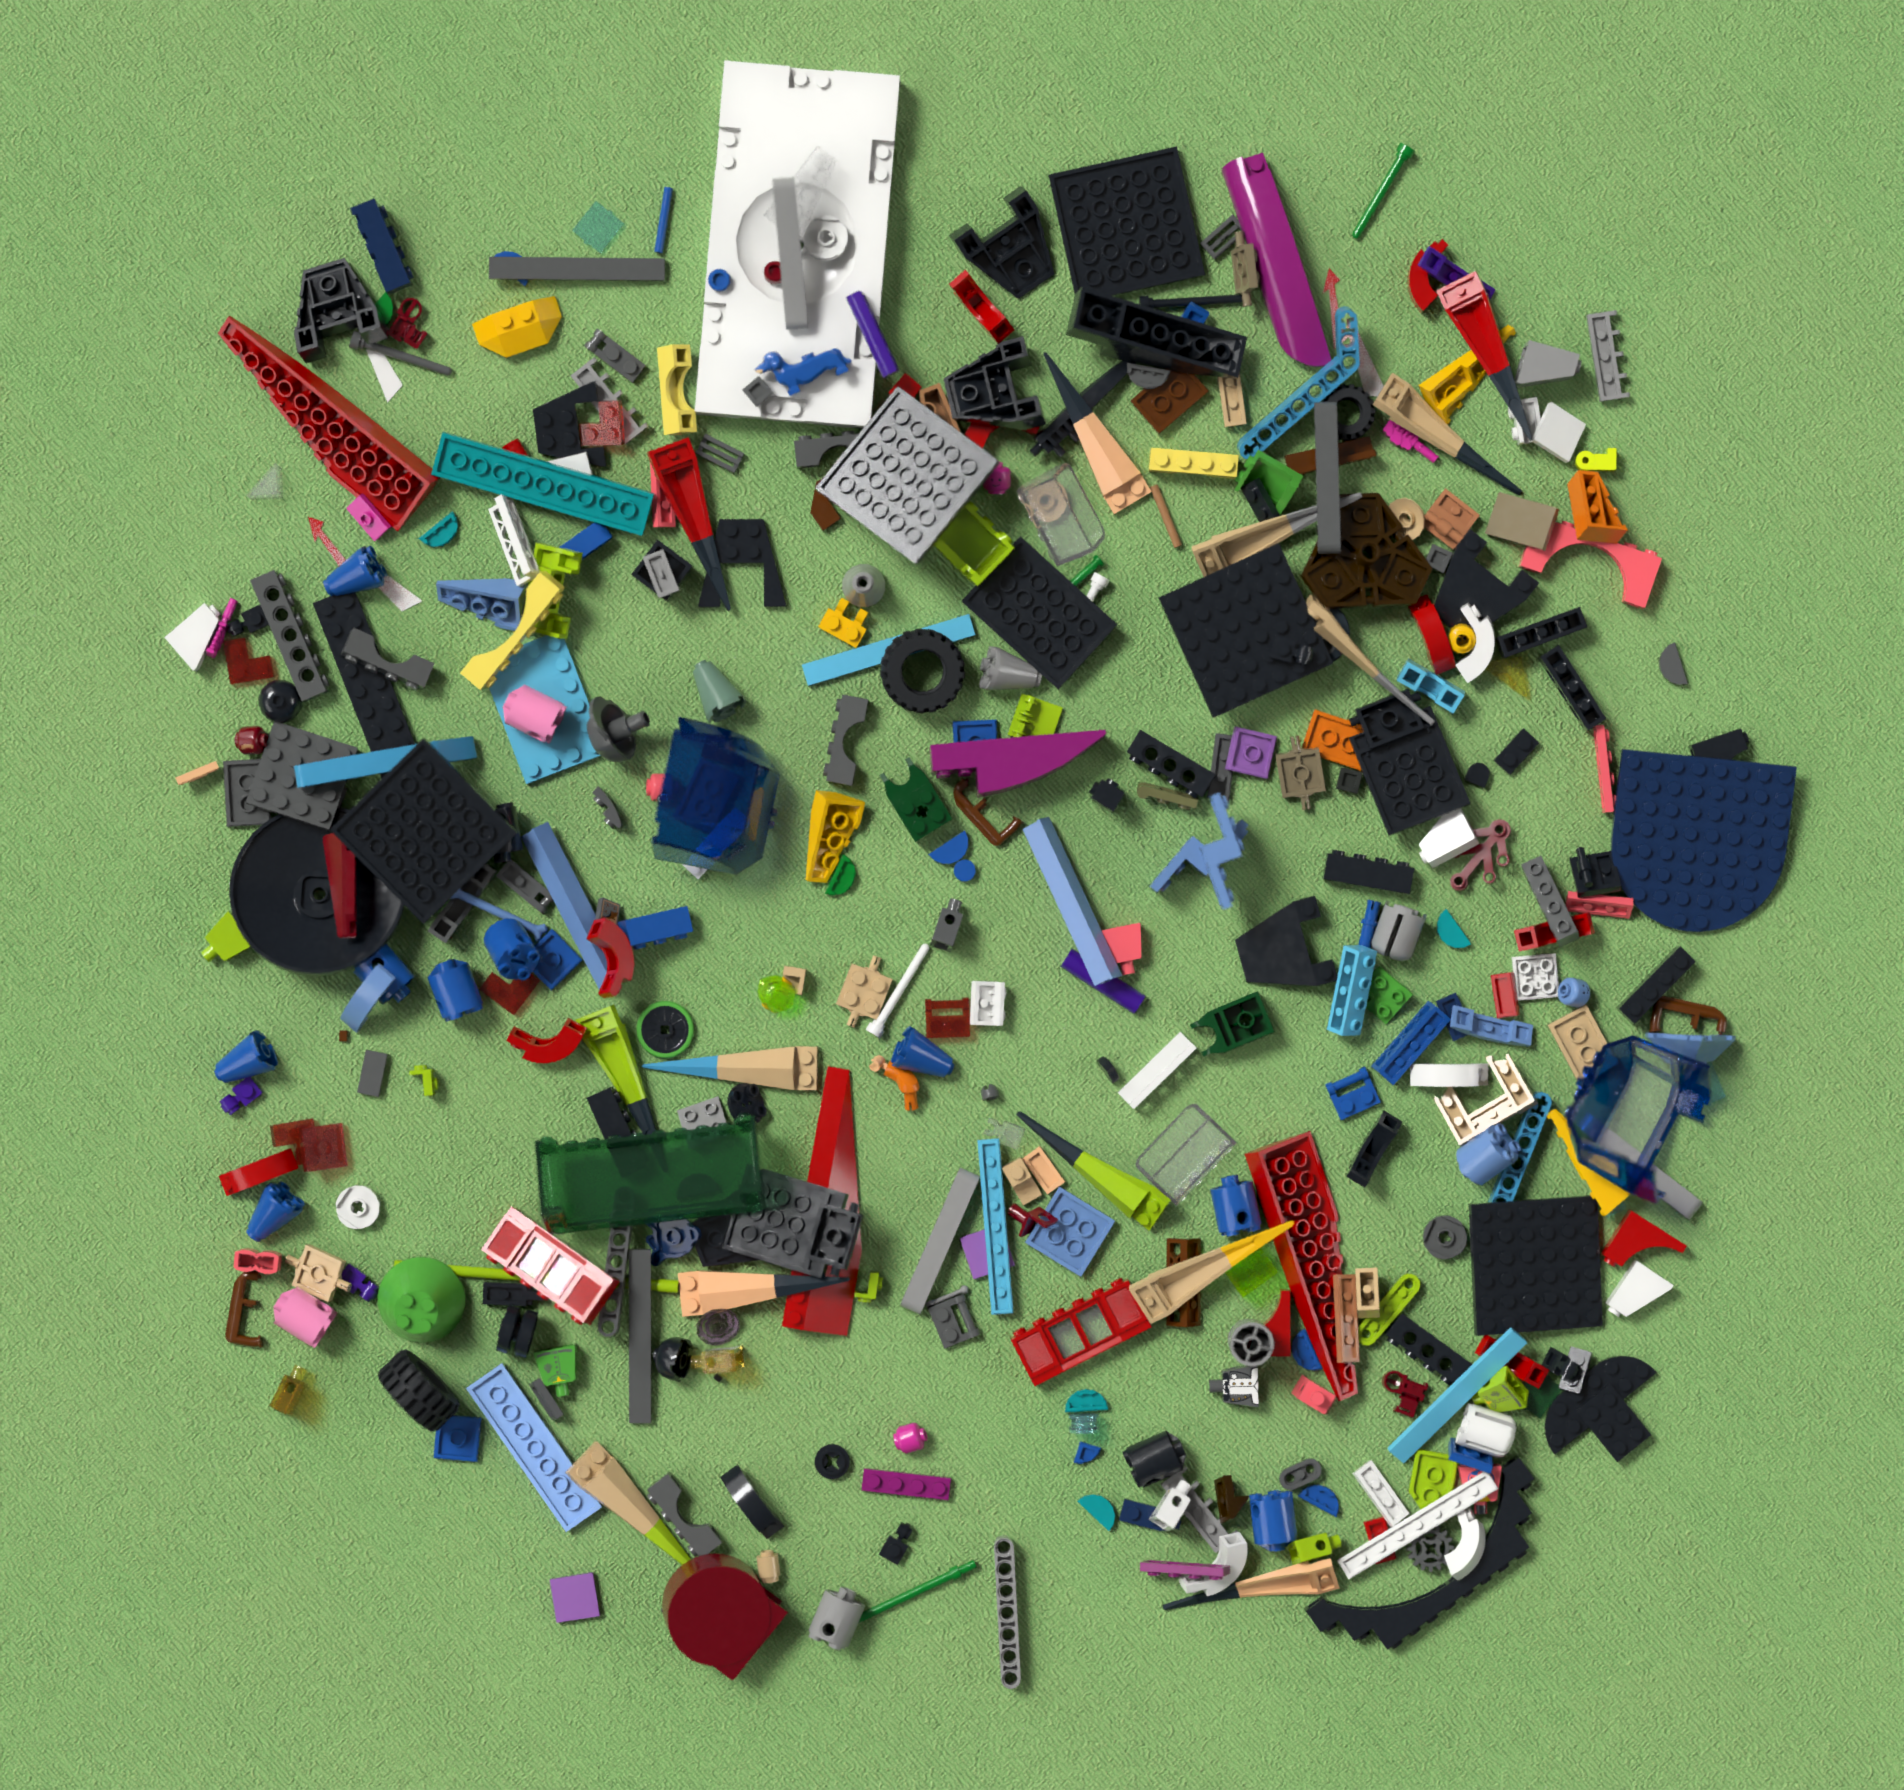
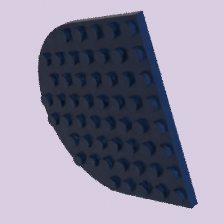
[1610,749,1797,932]

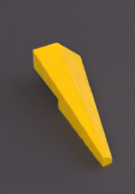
[1419,325,1516,425]
[1547,1109,1638,1216]

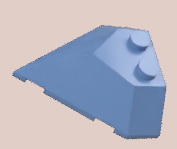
[1645,1032,1736,1065]

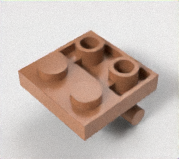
[1424,488,1480,550]

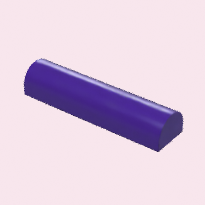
[846,291,900,378]
[1060,949,1145,1014]

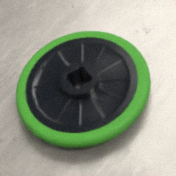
[637,1001,694,1058]

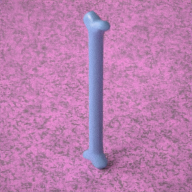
[450,889,548,941]

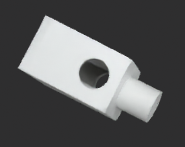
[1148,1480,1192,1531]

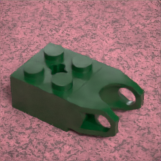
[879,757,952,842]
[1190,991,1275,1057]

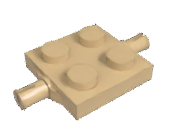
[836,955,893,1028]
[285,1244,352,1302]

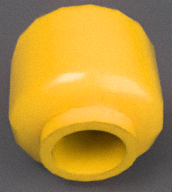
[1448,624,1476,654]

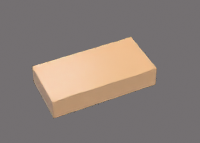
[1022,1146,1065,1194]

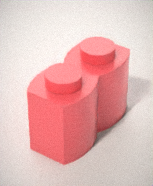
[233,1248,282,1274]

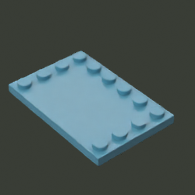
[489,635,600,784]

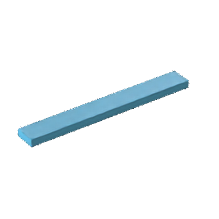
[802,614,975,686]
[977,1138,1013,1315]
[1388,1327,1527,1463]

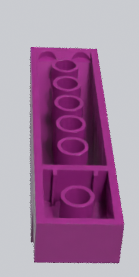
[929,729,1106,798]

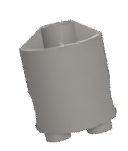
[1228,1319,1274,1366]
[808,1586,865,1650]

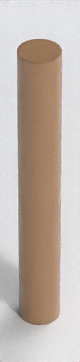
[1150,484,1182,548]

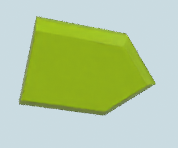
[1408,1449,1458,1509]

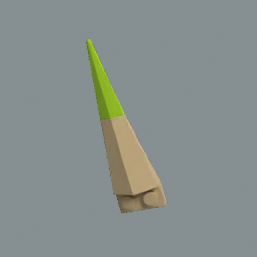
[565,1441,691,1565]

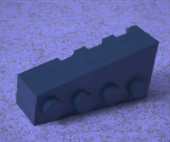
[350,198,414,295]

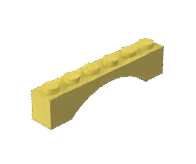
[460,571,565,690]

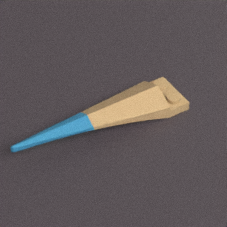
[642,1046,818,1090]

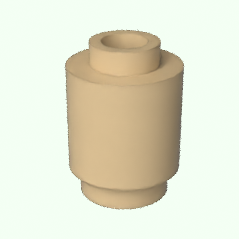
[756,1550,781,1583]

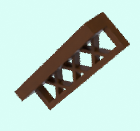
[1284,436,1376,475]
[1166,1238,1201,1327]

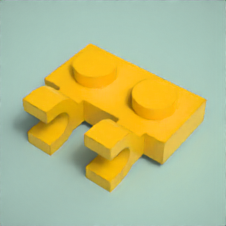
[818,598,869,648]

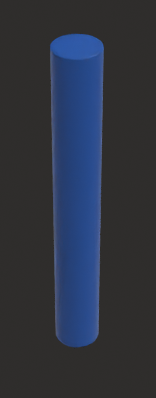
[654,187,673,253]

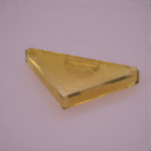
[1485,657,1528,697]

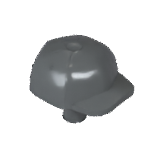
[587,697,650,762]

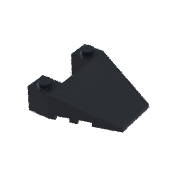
[949,186,1054,299]
[294,258,388,364]
[943,336,1046,430]
[1434,529,1539,639]
[1235,896,1337,986]

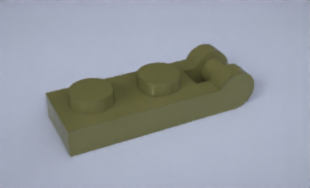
[1137,782,1198,810]

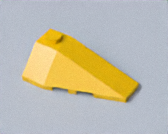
[805,790,865,883]

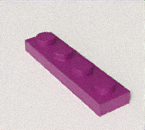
[861,1468,951,1500]
[1140,1560,1230,1580]

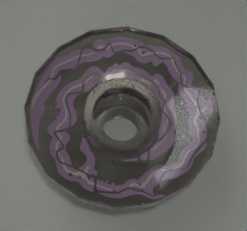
[696,1308,739,1345]

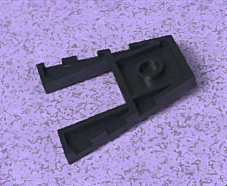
[698,519,786,607]
[691,1188,759,1267]

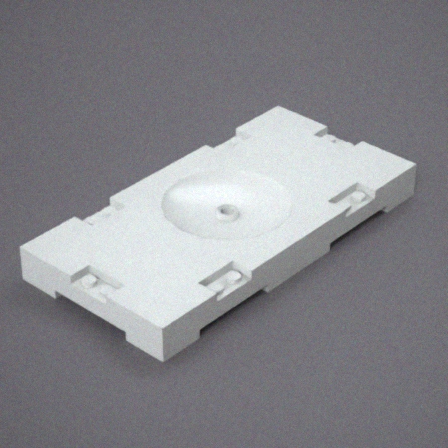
[695,61,900,429]

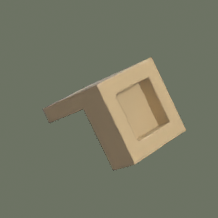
[781,966,806,995]

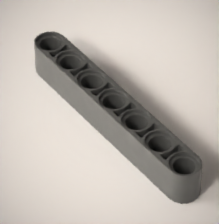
[1314,402,1341,554]
[598,1186,636,1338]

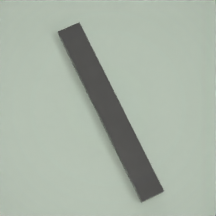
[489,257,665,281]
[629,1249,651,1423]

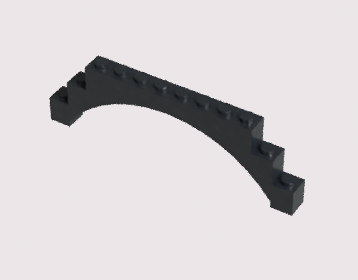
[1304,1455,1534,1650]

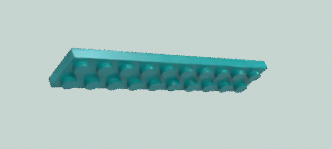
[431,431,655,536]

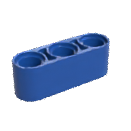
[559,522,613,561]

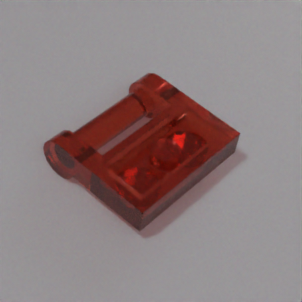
[925,997,970,1038]

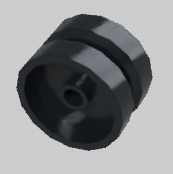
[496,1305,539,1359]

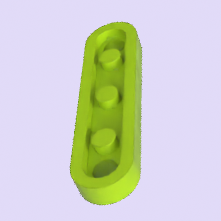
[1358,1273,1420,1346]

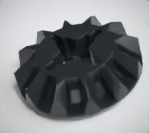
[815,1444,850,1479]

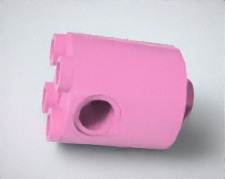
[503,684,567,744]
[273,1286,338,1348]

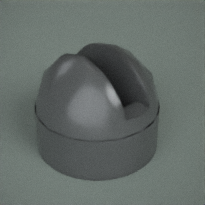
[981,1084,1000,1101]

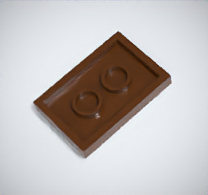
[1130,370,1208,435]

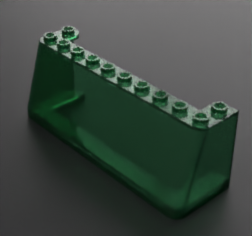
[535,1113,766,1234]

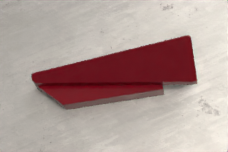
[323,833,357,938]

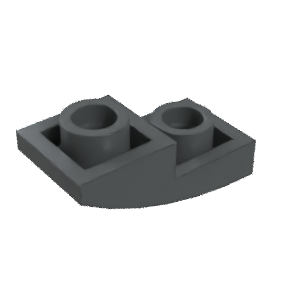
[592,786,623,829]

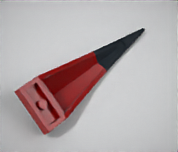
[1436,271,1533,440]
[647,437,731,611]

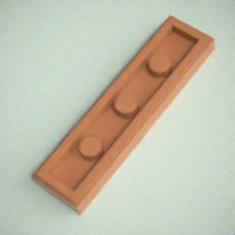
[1333,1274,1360,1363]

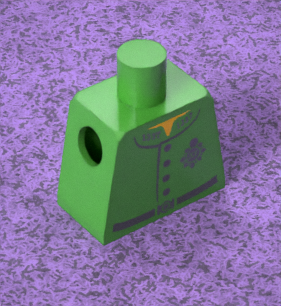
[534,1344,577,1397]

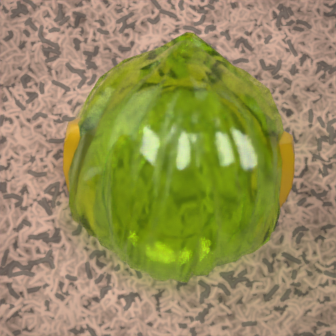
[758,975,795,1013]

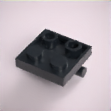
[1569,847,1621,898]

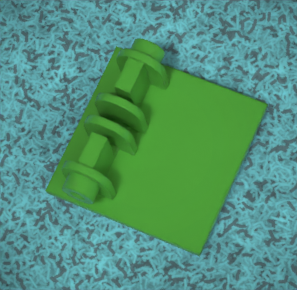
[1366,966,1413,1024]

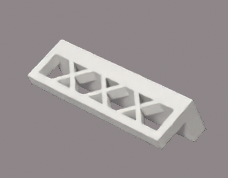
[488,494,540,587]
[1118,1032,1196,1109]

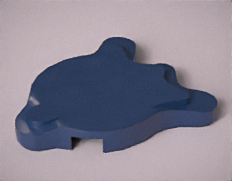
[643,1211,702,1266]

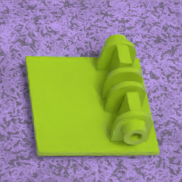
[1007,694,1063,737]

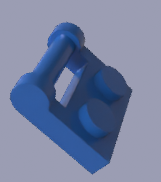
[1325,1066,1381,1120]

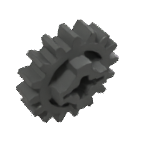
[1406,1525,1454,1572]

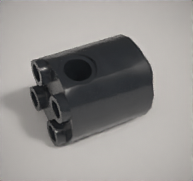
[493,802,523,863]
[1122,1430,1186,1488]

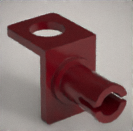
[1007,1203,1058,1237]

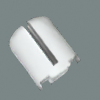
[1455,1403,1516,1458]

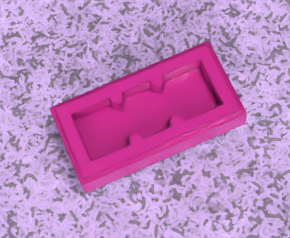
[346,493,391,542]

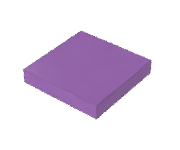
[1225,727,1277,779]
[960,1229,1015,1279]
[550,1572,600,1623]

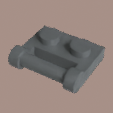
[928,1293,981,1349]

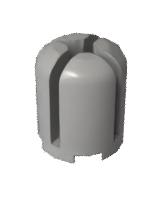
[1372,900,1427,961]

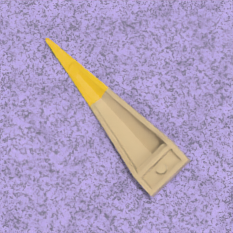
[1129,1221,1294,1324]

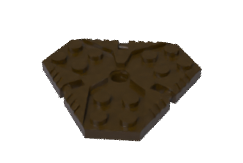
[1300,493,1432,609]

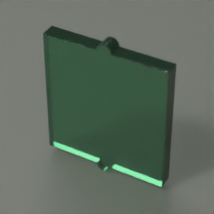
[1521,1375,1561,1419]

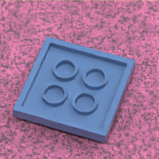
[1025,1186,1115,1277]

